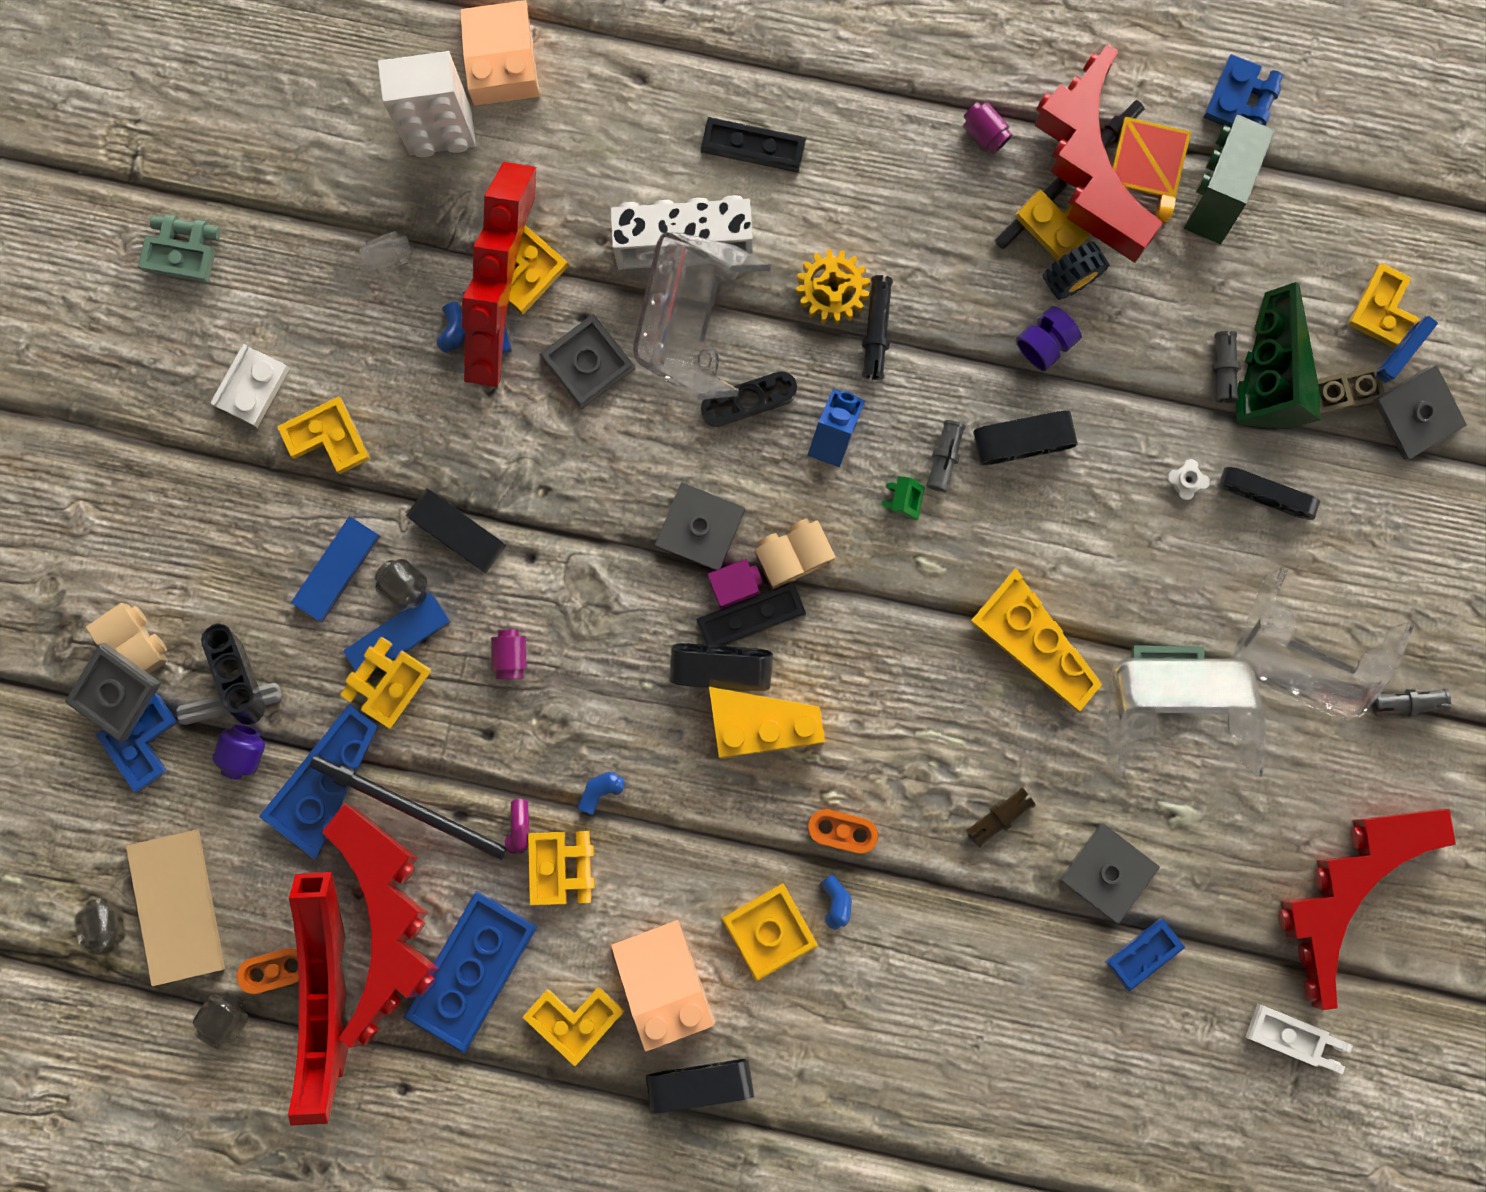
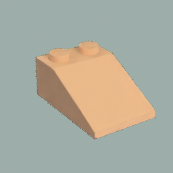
[461,0,540,106]
[611,920,715,1052]

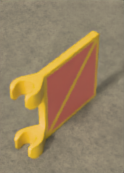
[1112,117,1191,223]

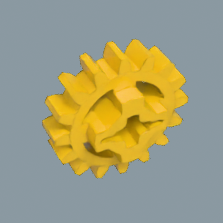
[796,249,870,325]

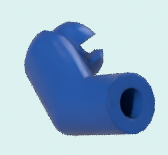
[437,302,465,353]
[577,772,625,815]
[819,874,852,930]

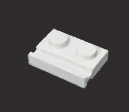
[211,344,290,428]

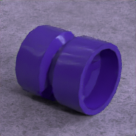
[1016,306,1082,371]

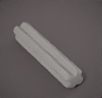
[177,683,282,725]

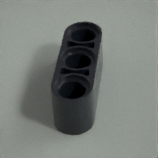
[973,410,1078,466]
[405,488,507,573]
[201,624,265,725]
[669,643,773,691]
[645,1059,754,1114]

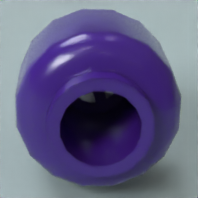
[212,724,265,780]

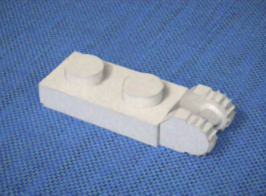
[1245,1003,1353,1075]

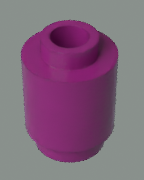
[963,103,1013,154]
[491,629,527,679]

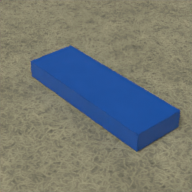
[291,516,380,622]
[343,592,451,677]

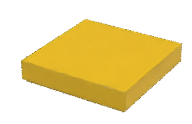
[721,883,818,982]

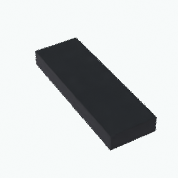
[701,117,806,173]
[696,581,806,646]

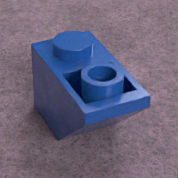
[807,389,865,467]

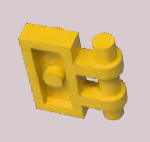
[340,637,431,729]
[528,831,595,905]

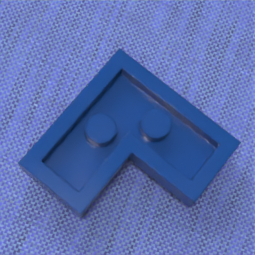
[96,694,178,793]

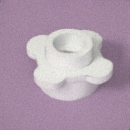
[1168,459,1210,500]

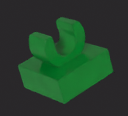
[882,476,925,520]

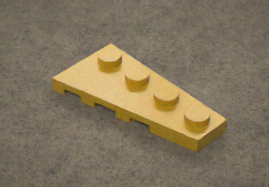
[970,568,1102,712]

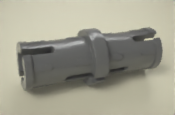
[1212,331,1241,403]
[926,420,966,492]
[1373,688,1451,717]

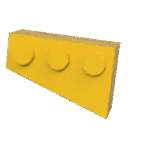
[709,687,825,759]

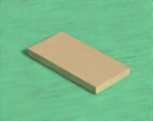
[126,830,225,986]

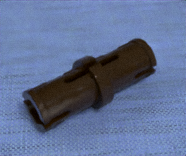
[966,787,1036,848]

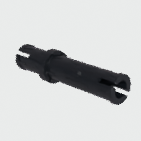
[862,275,893,380]

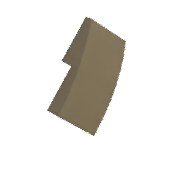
[1318,366,1385,415]

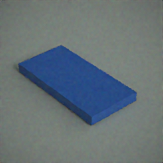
[403,891,538,1053]

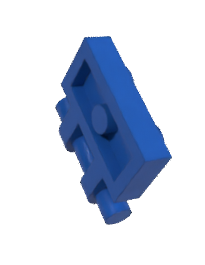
[1203,54,1283,127]

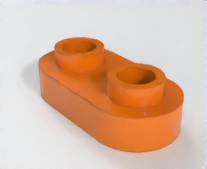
[808,809,878,854]
[237,947,299,994]

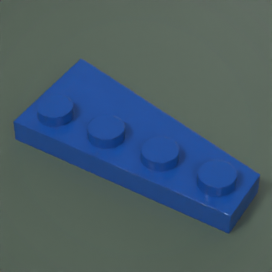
[259,704,378,860]

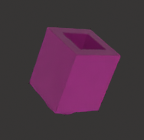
[707,559,763,609]

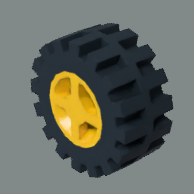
[1042,241,1110,300]

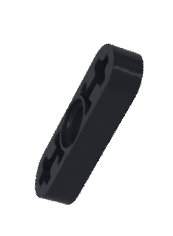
[701,371,797,427]
[1218,467,1321,520]

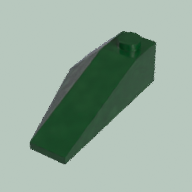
[1236,282,1321,429]

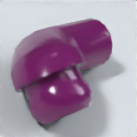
[505,799,530,854]

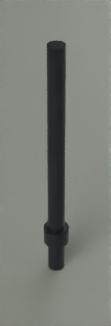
[995,100,1145,249]
[309,754,507,860]

